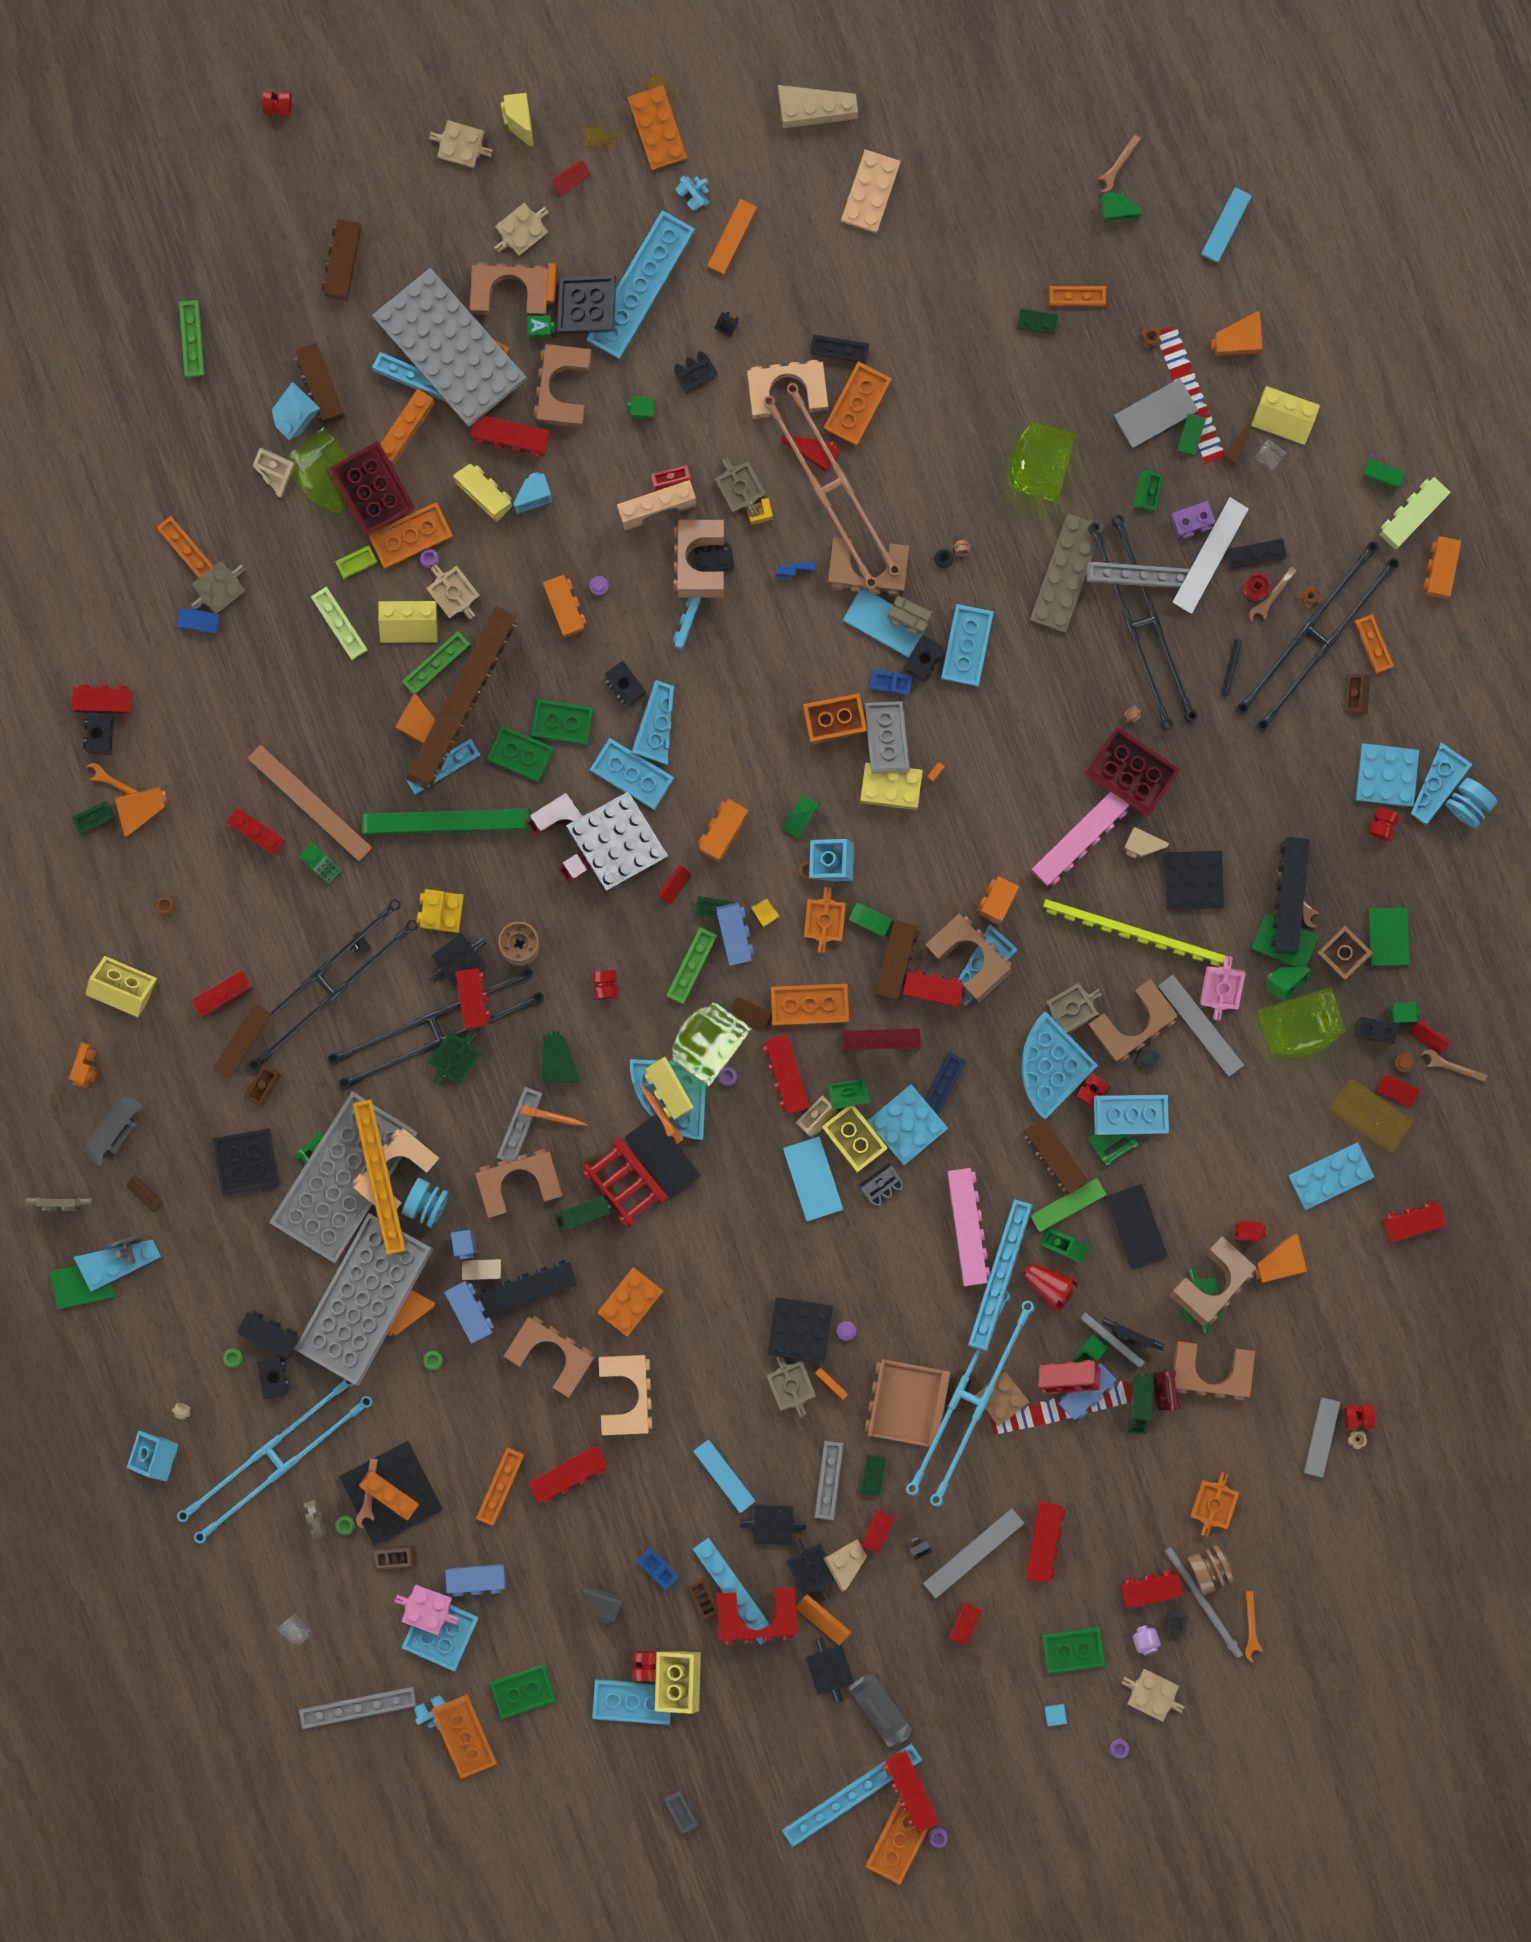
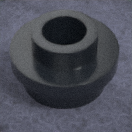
[934,549,953,568]

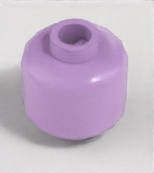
[1132,1625,1161,1656]

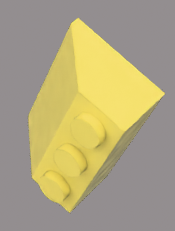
[501,93,534,147]
[1251,386,1320,445]
[453,464,512,522]
[379,601,438,643]
[85,956,157,1017]
[644,1057,694,1120]
[655,1651,701,1714]

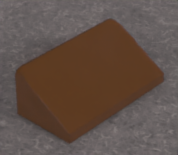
[1344,674,1370,714]
[729,997,772,1030]
[244,1064,282,1107]
[126,1176,163,1212]

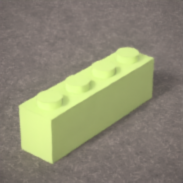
[1379,477,1451,550]

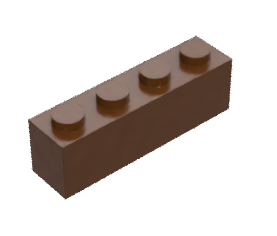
[322,219,362,301]
[294,343,345,424]
[875,920,919,1001]
[1023,1118,1088,1194]

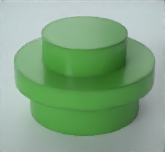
[223,1348,243,1368]
[423,1351,443,1370]
[335,1516,355,1535]

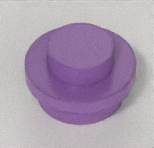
[420,549,439,568]
[589,576,608,595]
[718,1067,737,1086]
[837,1321,856,1340]
[1110,1739,1129,1759]
[928,1828,948,1848]

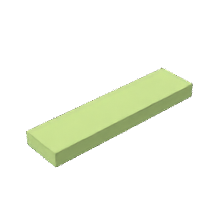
[311,587,368,661]

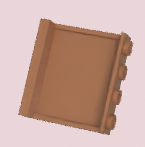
[865,1359,950,1449]

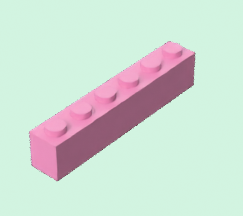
[1031,792,1129,887]
[947,1168,990,1286]

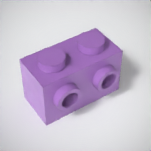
[1170,501,1215,539]

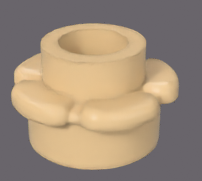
[172,1403,191,1419]
[1348,1430,1367,1449]

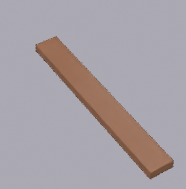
[248,744,373,862]

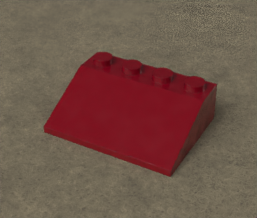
[325,441,415,537]
[1085,727,1180,817]

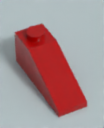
[780,435,840,473]

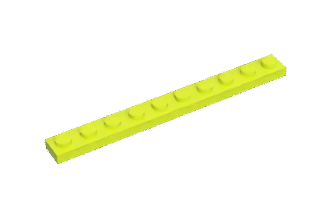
[1042,899,1225,967]

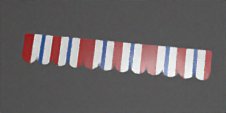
[1159,326,1225,464]
[990,1380,1131,1435]

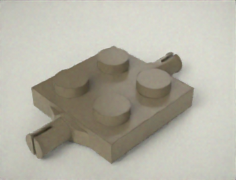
[715,457,766,517]
[191,561,246,614]
[1046,983,1103,1034]
[25,1197,93,1211]
[766,1357,817,1418]

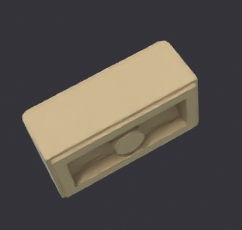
[796,1095,839,1139]
[462,1259,502,1280]

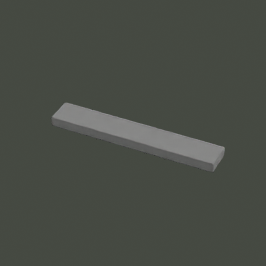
[1087,562,1190,589]
[1157,975,1244,1077]
[923,1508,1024,1598]
[299,1686,418,1729]

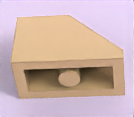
[1123,827,1169,859]

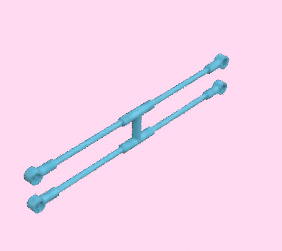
[906,1291,1035,1507]
[177,1379,373,1543]

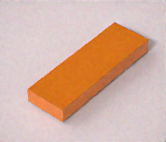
[1049,286,1106,307]
[1354,614,1394,674]
[796,1594,851,1645]

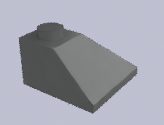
[584,1585,623,1624]

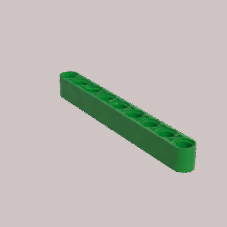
[362,809,532,835]

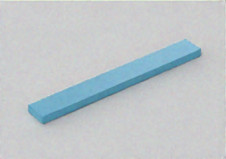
[968,1199,1033,1352]
[782,1743,922,1847]

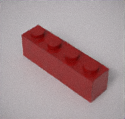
[470,416,550,458]
[763,1034,810,1115]
[528,1445,608,1504]
[1025,1501,1065,1583]
[883,1750,939,1833]

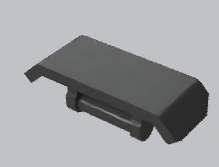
[85,1097,143,1166]
[848,1674,912,1749]

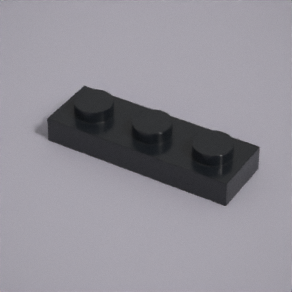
[810,334,869,364]
[1226,539,1287,569]

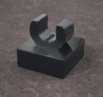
[715,312,739,338]
[350,931,372,953]
[910,1536,932,1560]

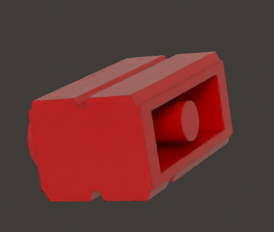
[1234,1220,1266,1241]
[861,1509,895,1554]
[948,1601,983,1646]

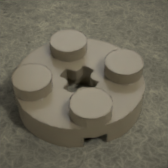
[304,1500,326,1540]

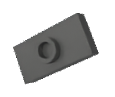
[663,1790,699,1835]

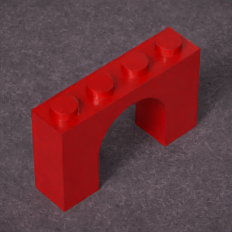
[715,1587,798,1645]

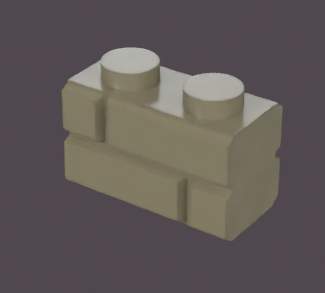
[888,596,932,636]

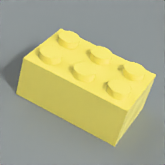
[860,763,923,810]
[821,1106,888,1172]

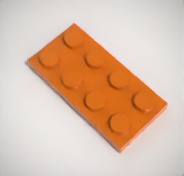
[627,86,687,171]
[823,361,892,446]
[368,502,453,569]
[771,984,849,1026]
[432,1694,497,1779]
[865,1796,928,1884]

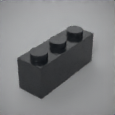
[236,1310,300,1359]

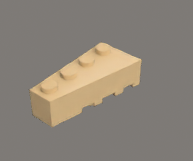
[778,85,858,128]

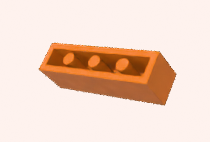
[380,389,435,466]

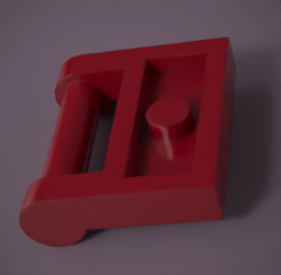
[1153,1370,1181,1411]

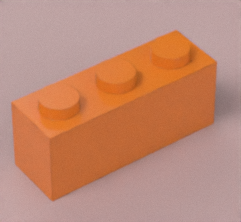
[1423,536,1461,599]
[543,575,587,638]
[359,1469,419,1521]

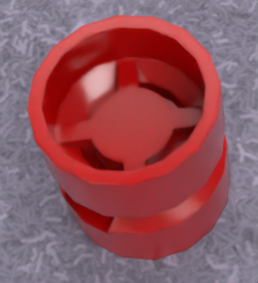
[262,90,292,117]
[1242,573,1270,602]
[1368,807,1401,841]
[592,970,619,1000]
[1076,1073,1111,1108]
[1344,1404,1375,1430]
[632,1651,657,1681]

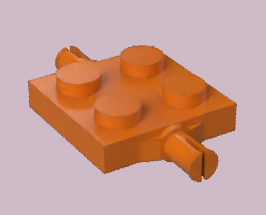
[804,888,846,953]
[1190,1472,1239,1537]

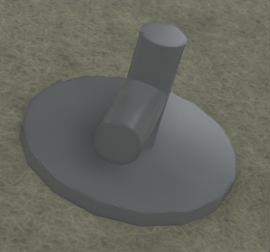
[107,1234,145,1265]

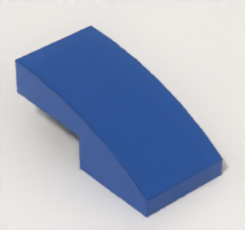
[776,562,816,579]
[177,608,220,634]
[869,669,912,695]
[637,1547,679,1590]

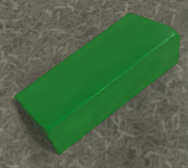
[1177,413,1206,455]
[1363,458,1405,490]
[1133,470,1163,512]

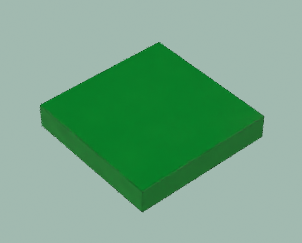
[827,1078,870,1110]

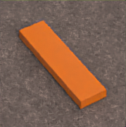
[707,199,757,275]
[156,516,213,578]
[476,1447,525,1526]

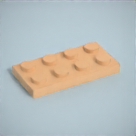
[841,149,901,233]

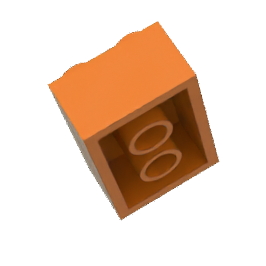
[803,693,867,745]
[698,799,749,863]
[977,876,1019,926]
[597,1267,663,1337]

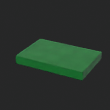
[531,699,594,746]
[486,725,554,783]
[1368,907,1410,966]
[1250,913,1319,967]
[50,1266,115,1309]
[1042,1627,1105,1674]
[489,1663,557,1720]

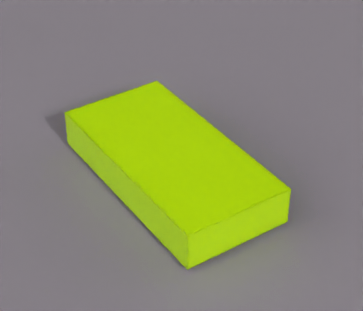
[335,545,378,579]

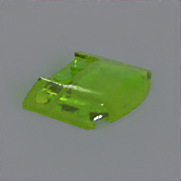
[1009,421,1076,503]
[288,427,348,514]
[1257,987,1345,1057]
[671,1002,752,1087]

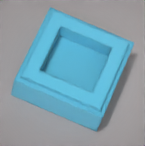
[1044,1703,1067,1726]

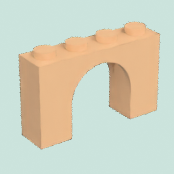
[747,360,828,419]
[617,480,697,531]
[353,1128,439,1209]
[599,1355,652,1435]

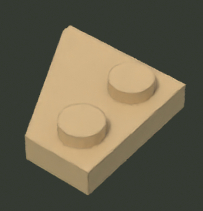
[253,448,295,497]
[824,1539,867,1592]

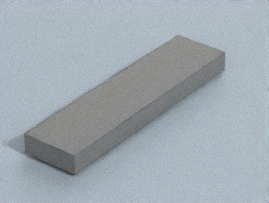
[497,1087,543,1163]
[1080,1312,1145,1367]
[1303,1397,1341,1477]
[814,1440,844,1520]

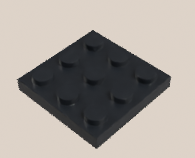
[557,275,617,334]
[1164,851,1224,910]
[212,1128,280,1195]
[767,1297,833,1364]

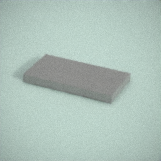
[1114,378,1199,449]
[864,701,910,774]

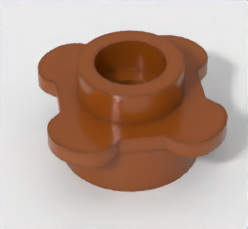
[1142,328,1162,348]
[1299,585,1322,608]

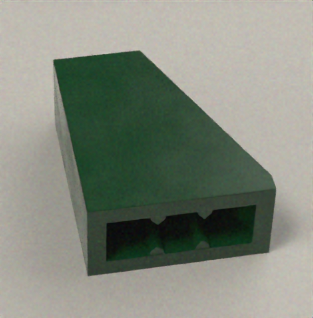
[541,1031,580,1083]
[554,1195,611,1233]
[1127,1374,1154,1434]

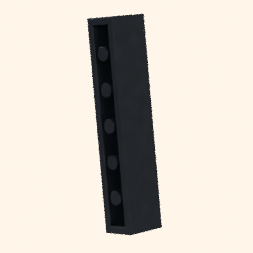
[1270,837,1310,955]
[473,1260,577,1317]

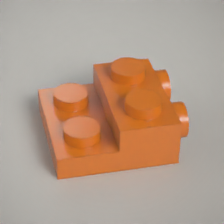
[69,1042,97,1089]

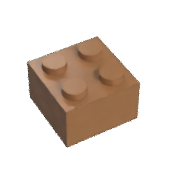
[1318,926,1373,981]
[974,1371,1029,1426]

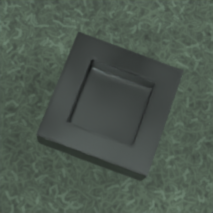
[1135,1047,1161,1072]
[1165,1612,1188,1635]

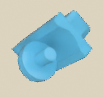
[676,176,710,210]
[414,1695,446,1730]

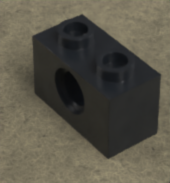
[903,635,944,682]
[604,660,646,706]
[83,714,114,755]
[1354,1017,1399,1045]
[256,1356,291,1399]

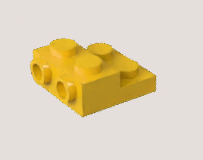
[417,889,464,933]

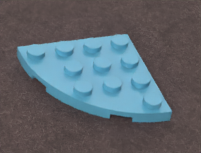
[1022,1011,1098,1119]
[630,1059,707,1140]

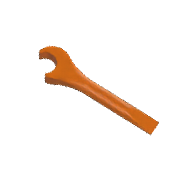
[87,763,139,794]
[640,1084,683,1144]
[519,1105,588,1126]
[1245,1591,1263,1662]

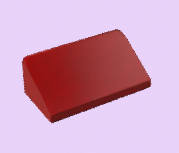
[551,160,590,196]
[651,465,693,491]
[658,865,691,905]
[1409,1020,1451,1054]
[1376,1074,1420,1108]

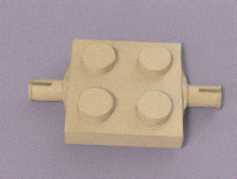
[429,120,493,168]
[495,203,549,257]
[426,564,480,620]
[1122,1669,1185,1722]

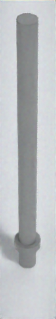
[1165,1547,1243,1658]

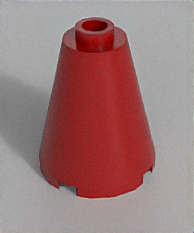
[1023,1263,1079,1313]

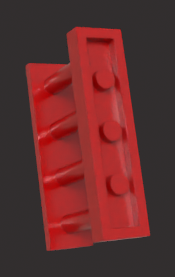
[582,1137,668,1228]

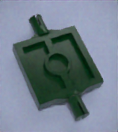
[428,1029,482,1086]

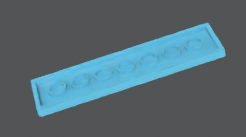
[586,210,695,360]

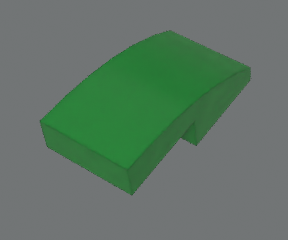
[849,902,894,937]

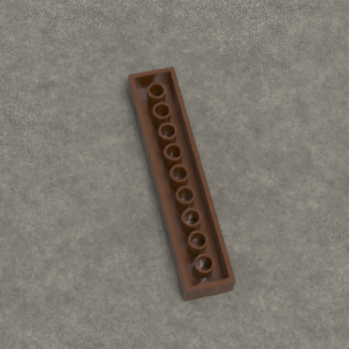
[406,606,517,790]

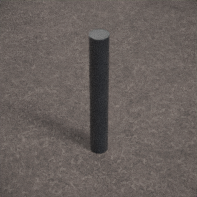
[1221,639,1242,696]

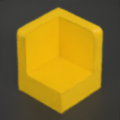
[747,498,773,525]
[751,899,779,928]

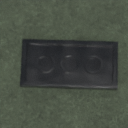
[625,1114,701,1199]
[1105,1184,1168,1269]

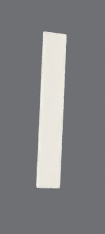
[1173,497,1249,614]

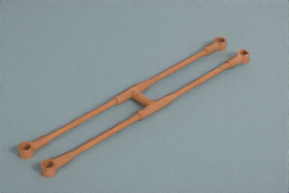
[763,383,900,589]

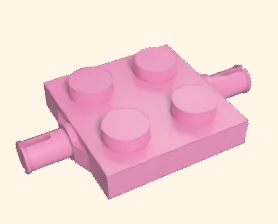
[1200,956,1246,1020]
[395,1585,459,1635]

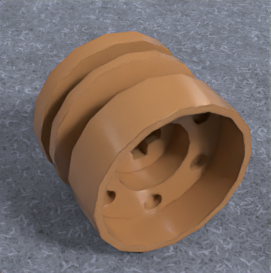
[498,921,540,966]
[1187,1545,1234,1596]

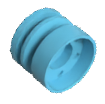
[1446,778,1498,828]
[401,1178,449,1228]

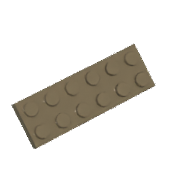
[1029,513,1103,633]

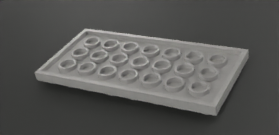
[372,268,527,427]
[269,1091,418,1263]
[294,1213,433,1386]

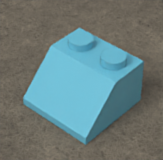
[272,383,320,440]
[514,472,553,514]
[809,839,854,881]
[127,1430,178,1481]

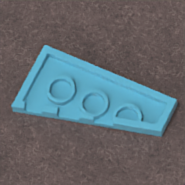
[631,680,674,765]
[1411,742,1472,826]
[959,924,1018,1006]
[74,1239,161,1292]

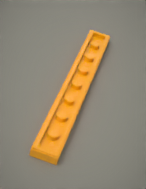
[353,1099,406,1255]

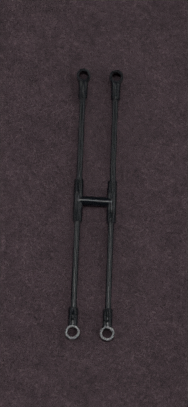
[1088,514,1198,731]
[1236,541,1399,731]
[249,899,419,1071]
[328,968,544,1089]

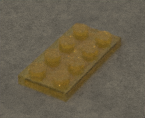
[1329,1077,1414,1153]

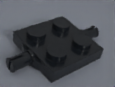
[429,933,486,986]
[1101,1317,1165,1352]
[740,1504,806,1545]
[786,1538,835,1601]
[805,1637,854,1703]

